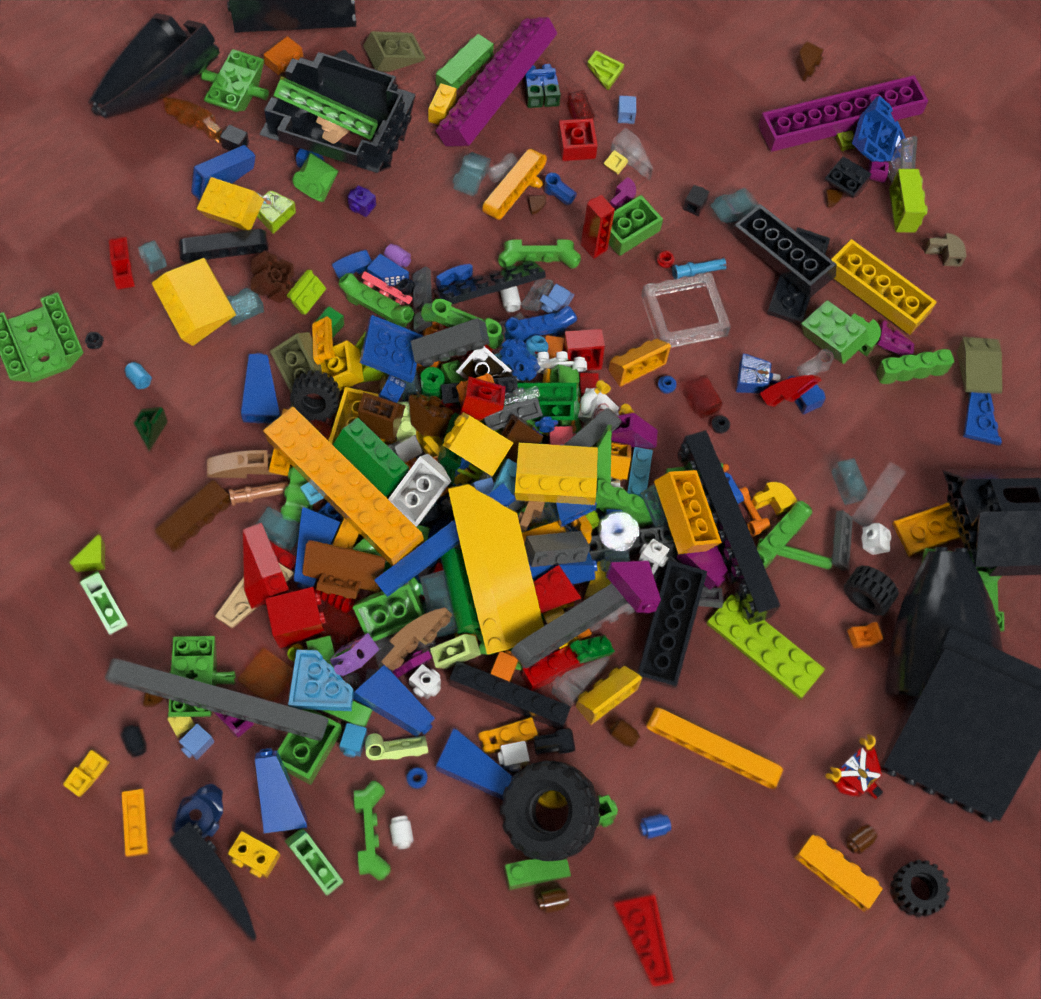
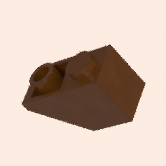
[795,41,824,82]

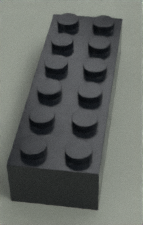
[735,204,837,298]
[637,560,707,689]

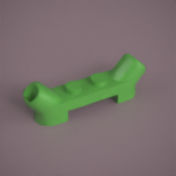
[498,239,581,269]
[338,273,414,327]
[421,299,504,349]
[757,501,813,569]
[354,781,391,881]

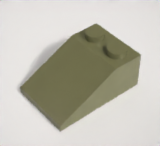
[363,31,426,72]
[270,332,322,392]
[957,337,1002,394]

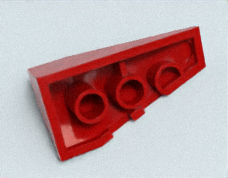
[243,523,289,609]

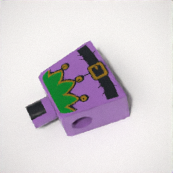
[330,633,379,676]

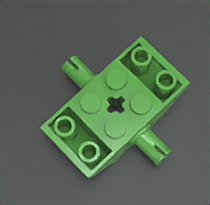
[201,49,269,112]
[168,636,236,717]

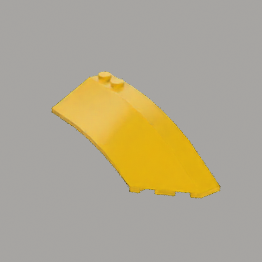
[448,484,544,655]

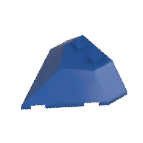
[852,96,916,162]

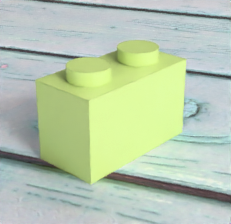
[430,634,481,669]

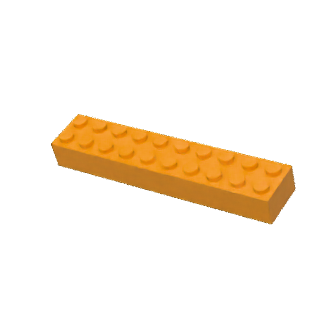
[263,407,424,566]

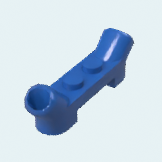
[504,306,577,343]

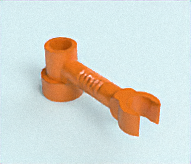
[739,487,771,536]

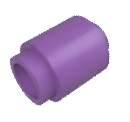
[384,244,411,268]

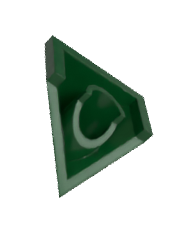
[132,407,168,452]

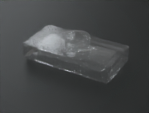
[504,386,540,407]

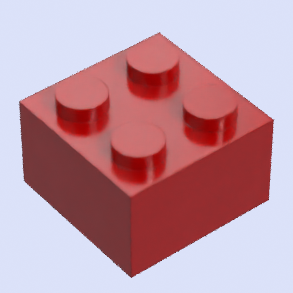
[558,118,598,161]
[563,329,605,371]

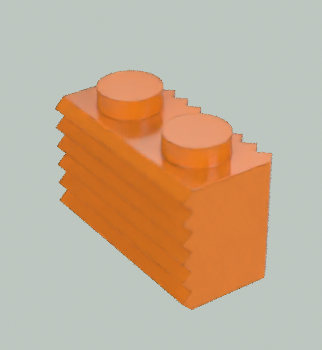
[264,36,303,75]

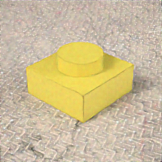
[604,150,629,175]
[167,717,195,738]

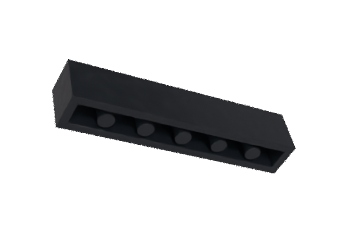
[449,661,571,730]

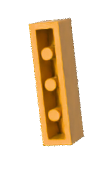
[794,835,883,912]

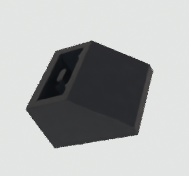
[824,156,872,198]

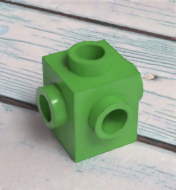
[597,794,618,828]

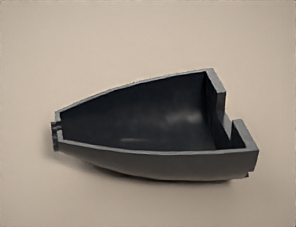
[87,13,220,119]
[885,547,1003,697]

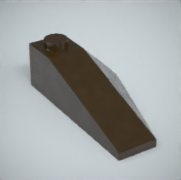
[456,346,526,383]

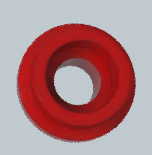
[657,251,675,268]

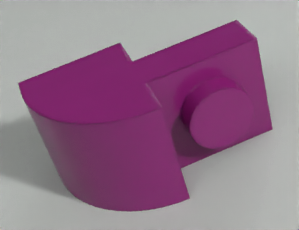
[868,160,889,183]
[610,177,636,210]
[214,712,254,738]

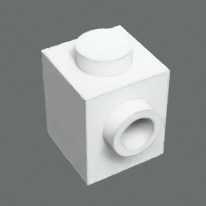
[497,741,530,772]

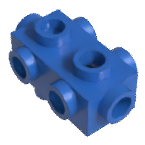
[500,339,541,381]

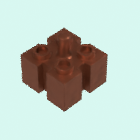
[251,251,294,303]

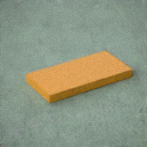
[892,503,961,557]

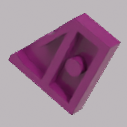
[877,320,914,357]
[392,650,432,678]

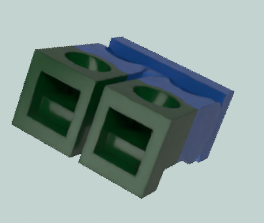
[524,64,561,108]

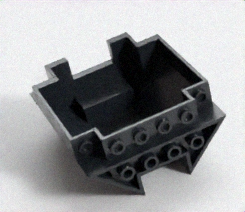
[227,0,357,33]
[259,52,416,173]
[942,468,1041,577]

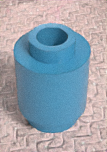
[124,362,152,389]

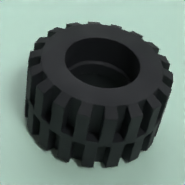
[290,371,340,423]
[843,565,899,616]
[890,860,950,918]

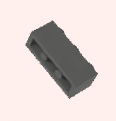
[524,531,590,567]

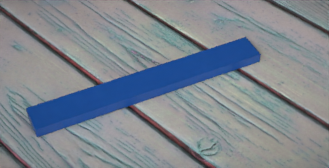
[374,483,516,597]

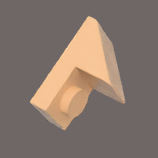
[316,116,350,144]

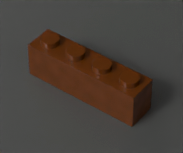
[154,480,231,553]

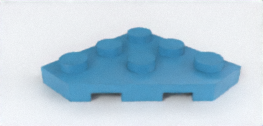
[288,650,354,711]

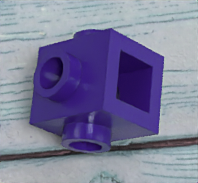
[348,185,376,217]

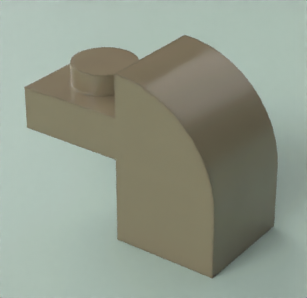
[924,233,967,267]

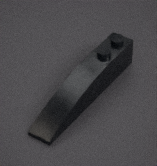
[167,822,257,942]

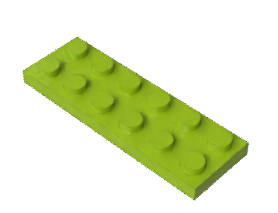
[707,594,825,700]

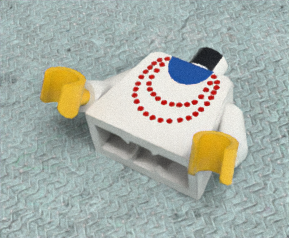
[578,380,634,429]

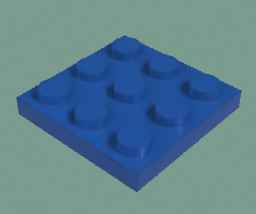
[359,315,423,383]

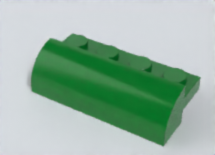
[504,383,580,421]
[440,548,482,635]

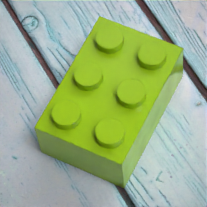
[889,169,928,232]

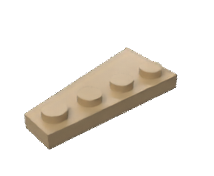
[215,563,295,629]

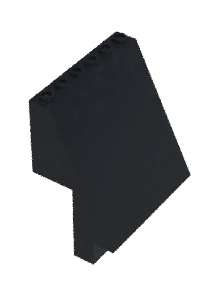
[880,628,1041,823]

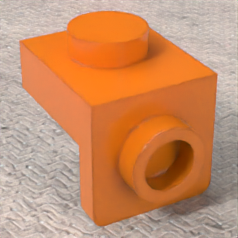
[847,622,883,648]

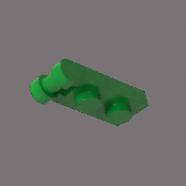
[569,635,615,664]

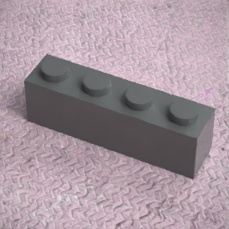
[411,318,490,367]

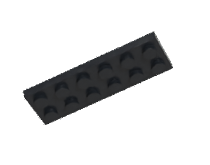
[767,227,830,326]
[433,261,546,304]

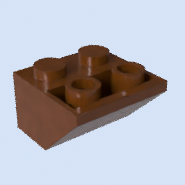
[358,392,406,442]
[409,394,453,437]
[500,414,543,463]

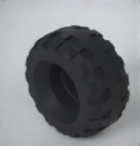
[500,761,600,861]

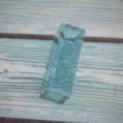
[419,570,457,637]

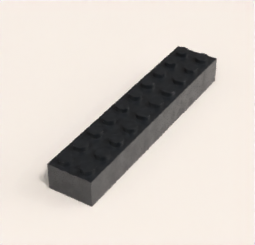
[677,430,781,625]

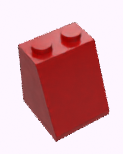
[265,587,326,649]

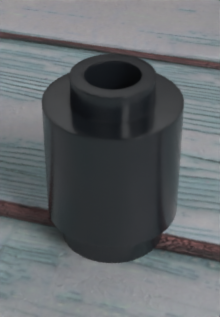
[120,725,147,758]

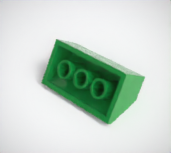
[333,418,409,497]

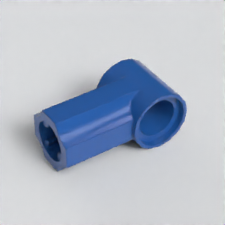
[544,173,577,205]

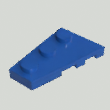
[963,392,1002,446]

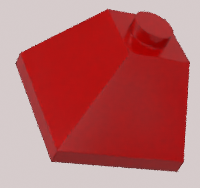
[460,376,506,420]

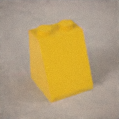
[443,412,513,476]

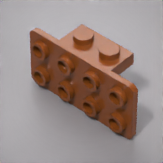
[302,540,386,599]

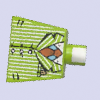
[257,191,296,234]

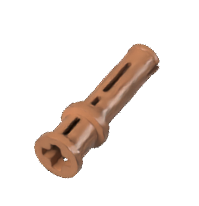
[229,481,288,506]

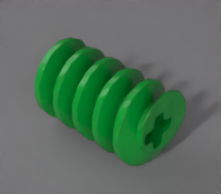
[421,367,445,400]

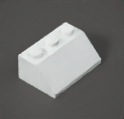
[388,454,451,527]

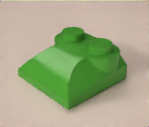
[293,153,339,202]

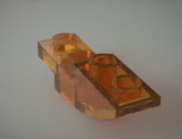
[163,97,222,144]

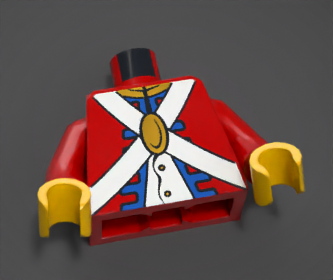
[825,734,884,800]

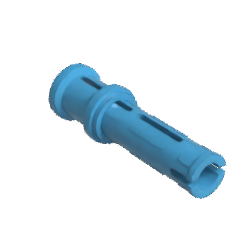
[672,258,727,281]

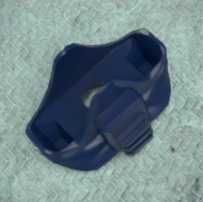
[171,784,223,839]

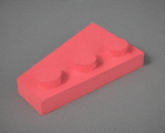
[361,271,413,306]

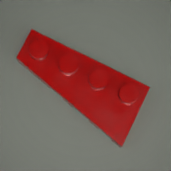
[533,565,582,613]
[614,894,675,987]

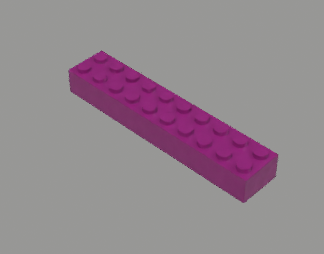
[435,17,558,146]
[758,75,928,152]

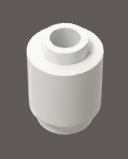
[500,286,521,312]
[390,816,414,849]

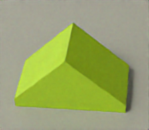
[69,534,105,572]

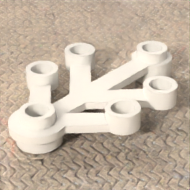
[521,351,587,373]

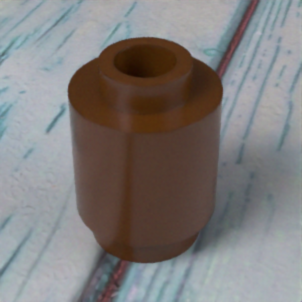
[610,719,641,749]
[846,824,878,855]
[537,888,570,914]

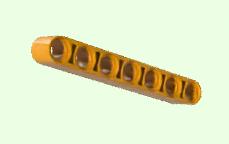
[646,708,783,789]

